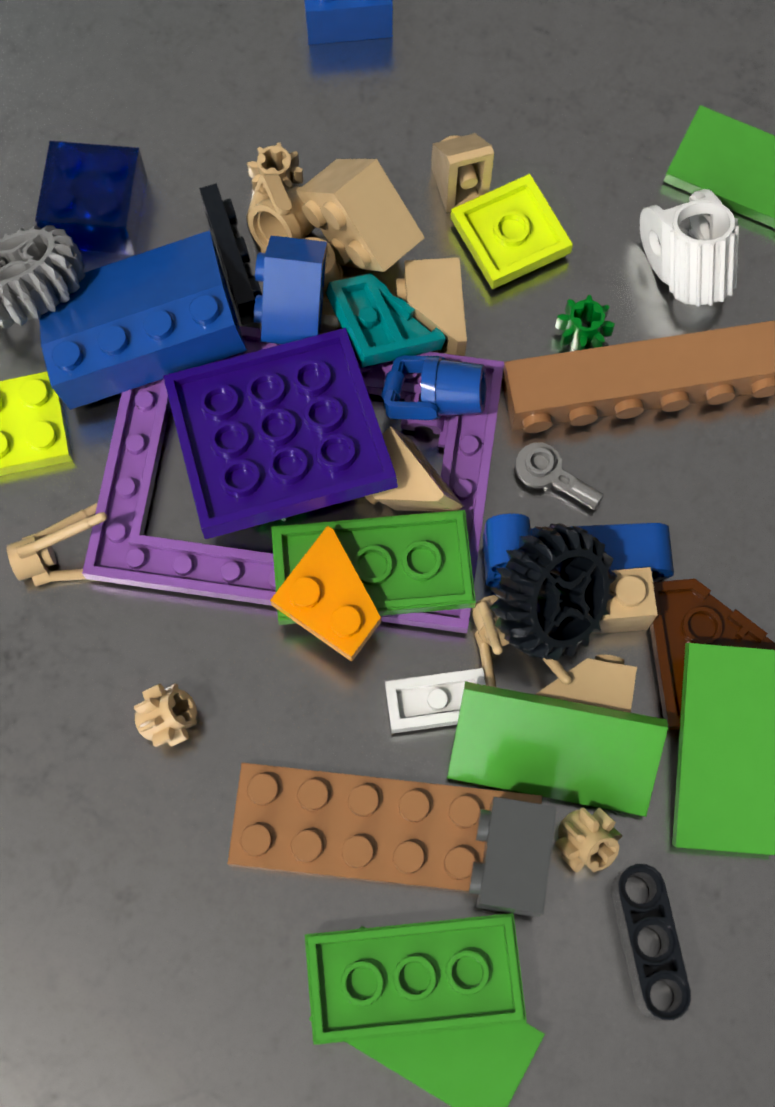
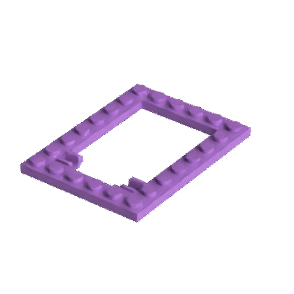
[82,326,504,634]

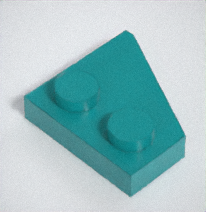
[326,274,446,368]

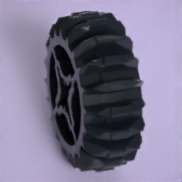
[490,523,617,661]

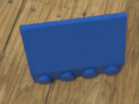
[39,230,247,410]

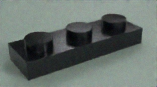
[199,183,262,325]

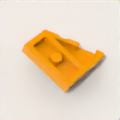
[270,525,381,662]

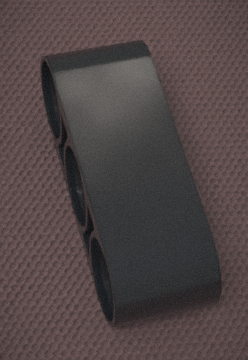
[611,864,691,1020]

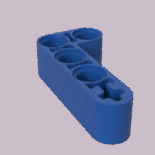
[483,514,674,587]

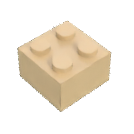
[296,159,425,272]

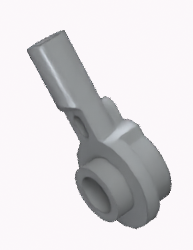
[515,443,604,510]

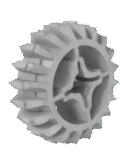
[0,225,85,329]

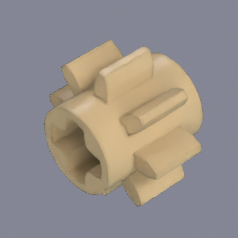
[247,143,304,192]
[134,683,197,747]
[555,807,622,872]

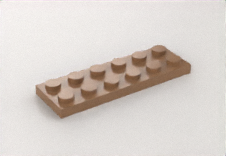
[227,763,542,893]

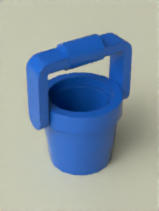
[382,355,487,420]

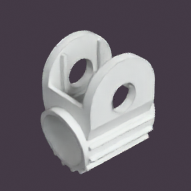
[640,189,739,307]

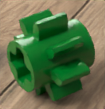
[555,295,615,351]

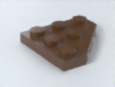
[650,579,775,730]

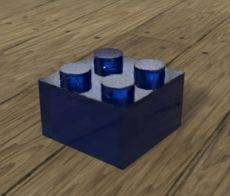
[35,141,147,255]

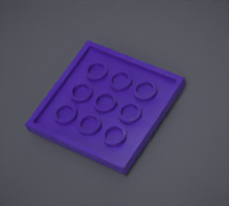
[163,328,398,540]

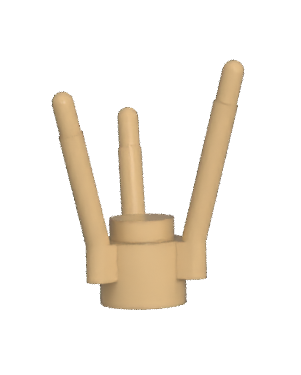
[7,503,107,587]
[471,595,571,687]

